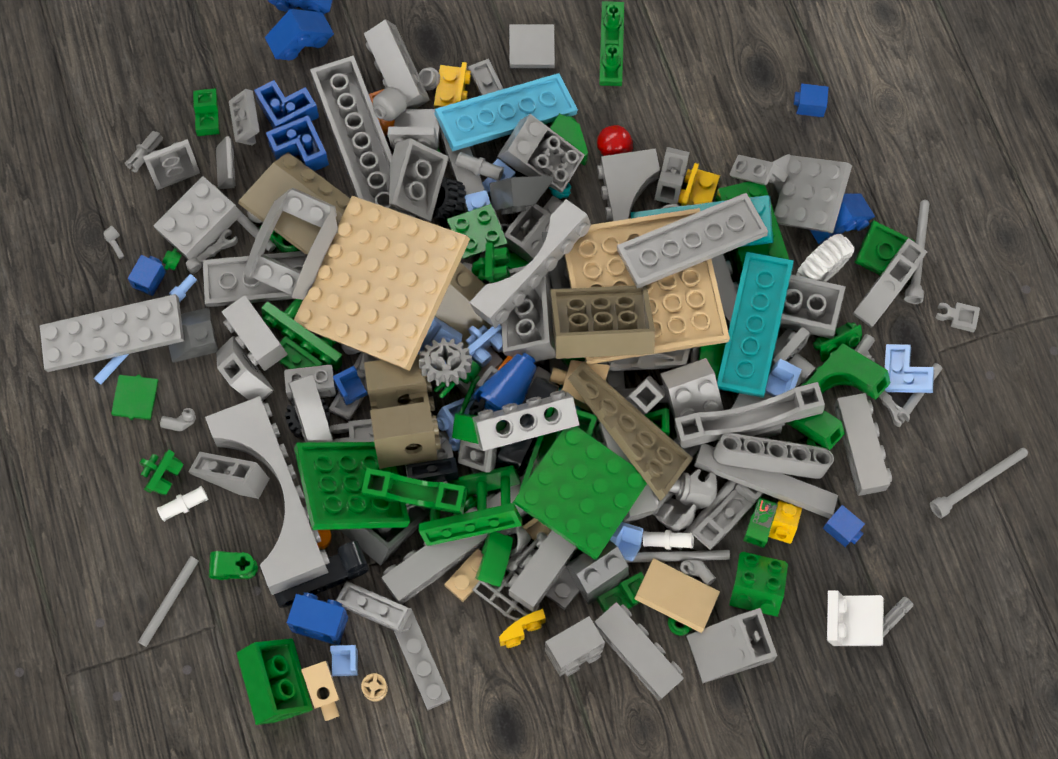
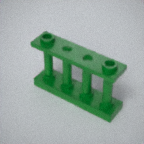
[419,465,522,546]

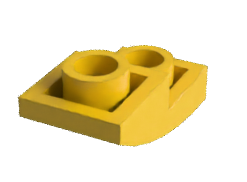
[499,609,546,648]

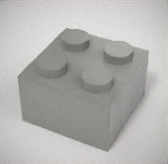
[661,358,724,420]
[545,616,605,676]

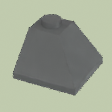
[169,307,219,363]

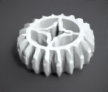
[796,234,854,282]

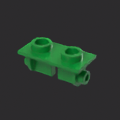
[812,322,862,362]

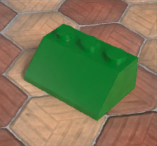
[236,638,313,725]

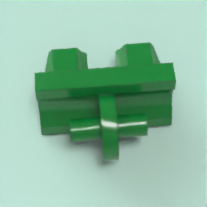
[471,242,510,283]
[139,450,184,496]

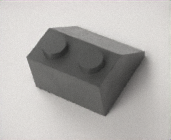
[489,176,553,215]
[566,540,629,605]

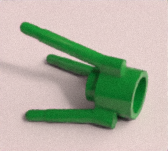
[434,360,481,414]

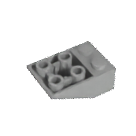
[497,114,585,192]
[504,204,552,263]
[686,608,777,683]

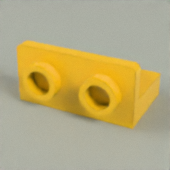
[434,62,471,109]
[678,163,720,206]

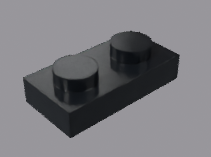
[406,457,459,482]

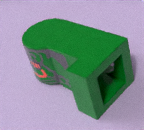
[743,497,778,548]

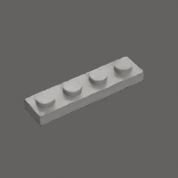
[393,608,451,710]

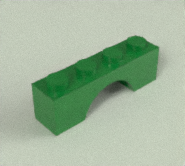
[361,468,468,514]

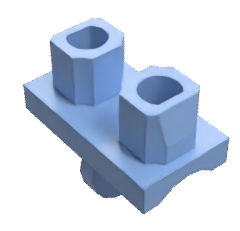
[466,324,503,367]

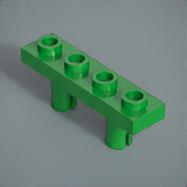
[599,1,624,86]
[261,299,342,371]

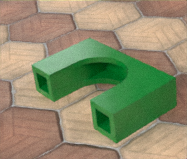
[786,343,891,451]

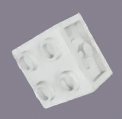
[827,591,884,646]

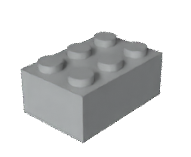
[153,176,242,260]

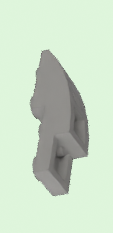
[853,238,927,328]

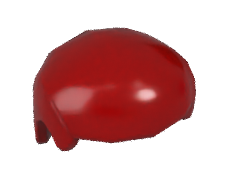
[597,125,633,156]

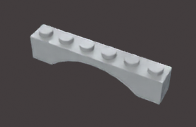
[469,199,591,328]
[675,382,825,449]

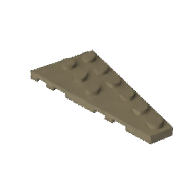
[568,362,693,501]

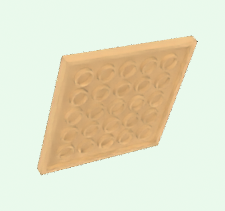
[294,196,470,371]
[564,208,730,365]

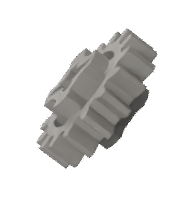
[419,338,472,387]

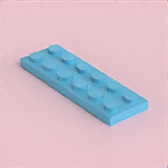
[434,73,578,152]

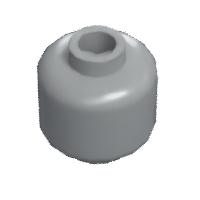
[373,87,407,121]

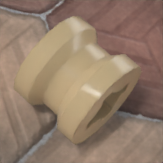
[361,673,388,702]

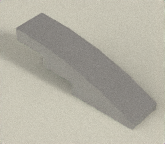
[288,375,333,443]

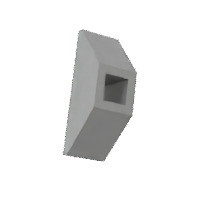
[216,336,274,402]

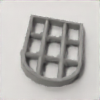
[473,567,539,621]

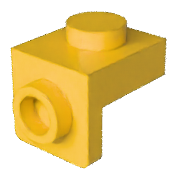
[769,501,802,544]

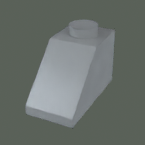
[458,440,498,472]

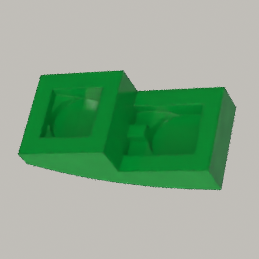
[193,88,220,136]
[475,532,513,587]
[597,572,644,613]

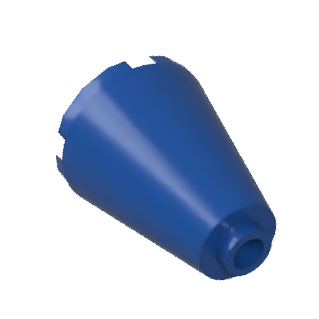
[473,353,537,412]

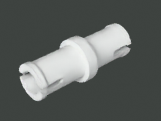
[157,486,209,522]
[643,530,694,550]

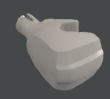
[669,469,717,509]
[651,489,697,533]

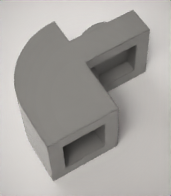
[654,147,690,204]

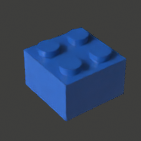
[286,592,348,646]

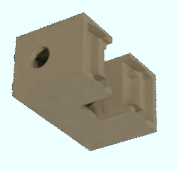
[364,354,441,469]

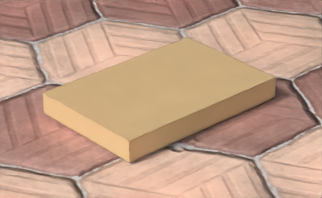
[634,558,720,633]

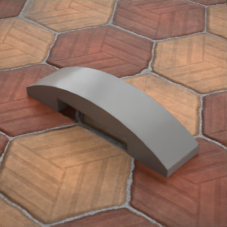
[692,483,764,550]

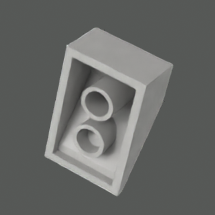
[389,138,449,222]
[143,139,200,190]

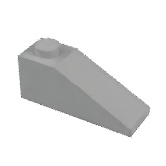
[188,452,270,499]

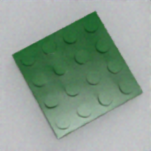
[512,426,647,560]
[294,442,410,530]

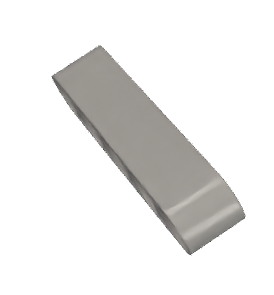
[713,433,834,479]

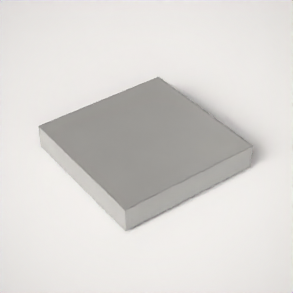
[509,24,555,68]

